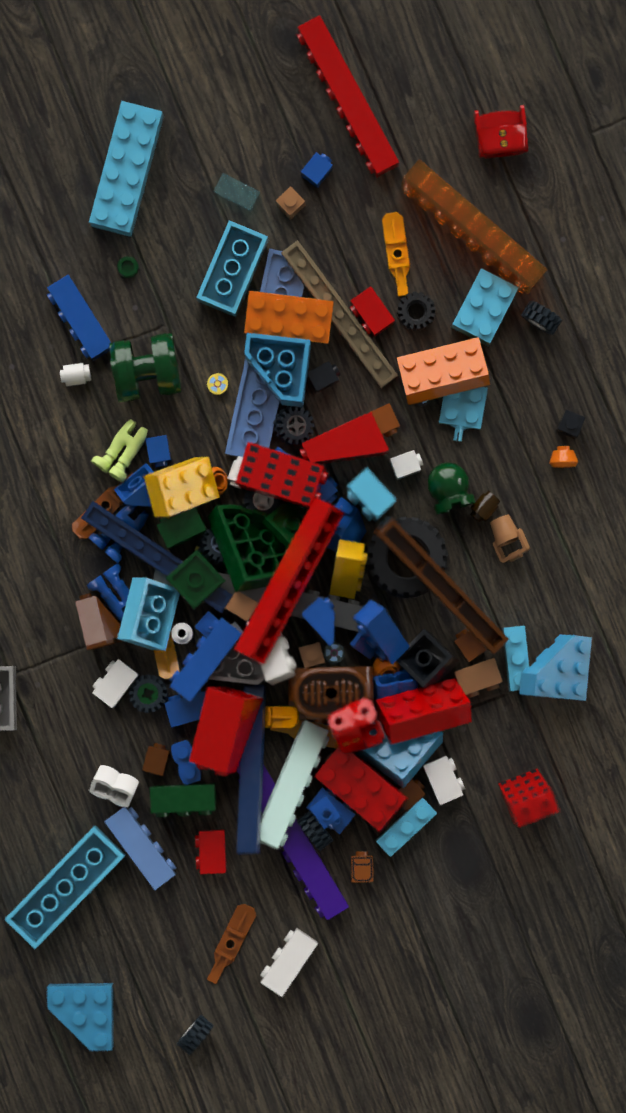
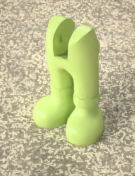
[91,419,148,482]

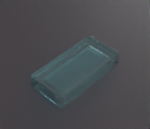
[213,173,260,211]

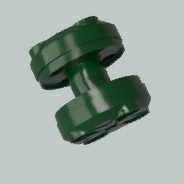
[109,333,182,403]

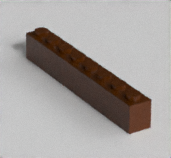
[373,517,509,654]

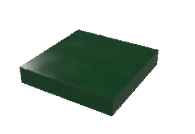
[166,550,225,610]

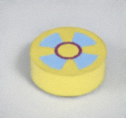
[207,373,228,395]

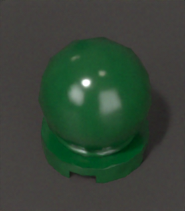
[428,462,475,515]

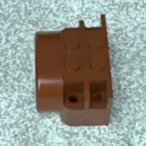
[288,666,374,724]

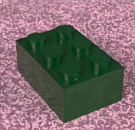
[150,783,217,817]

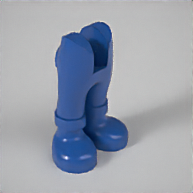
[88,505,149,563]
[86,563,130,622]

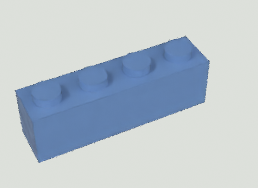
[104,807,177,890]

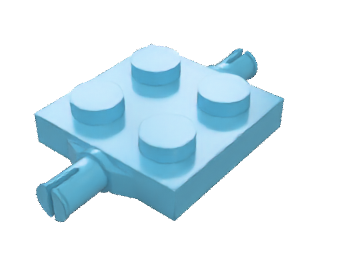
[439,387,488,442]

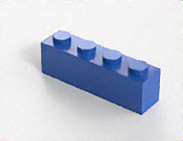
[47,275,111,361]
[170,618,242,702]

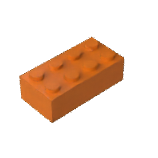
[244,291,334,343]
[397,337,490,405]

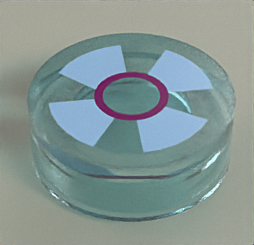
[324,642,345,664]

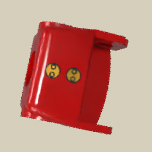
[474,105,528,158]
[328,698,385,753]

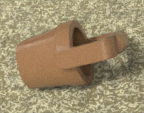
[490,515,530,563]

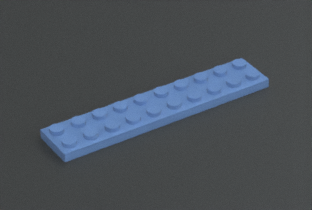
[225,249,305,457]

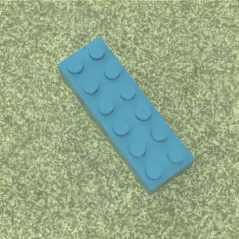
[89,101,164,237]
[5,825,126,949]

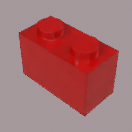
[349,286,395,337]
[195,829,226,874]

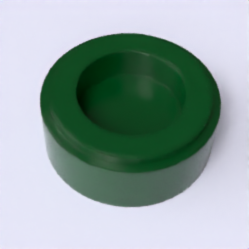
[117,256,139,278]

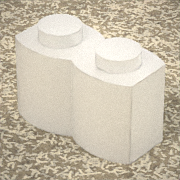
[89,765,139,807]

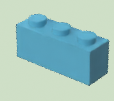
[502,626,529,691]
[376,797,437,857]

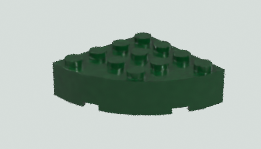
[208,505,318,592]

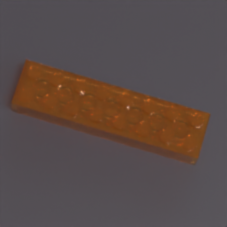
[401,159,548,294]

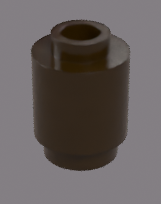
[470,491,501,522]

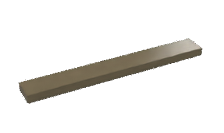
[281,240,398,388]

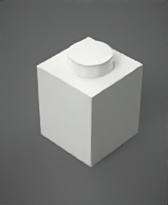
[390,450,423,480]

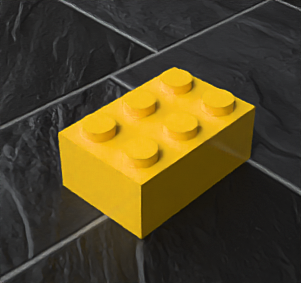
[144,457,219,517]

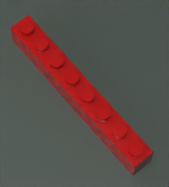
[296,15,399,177]
[235,498,344,665]

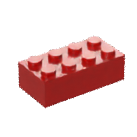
[376,678,472,745]
[314,747,409,831]

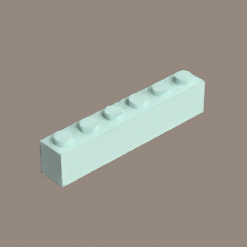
[260,720,329,849]

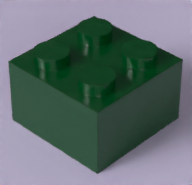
[157,507,207,550]

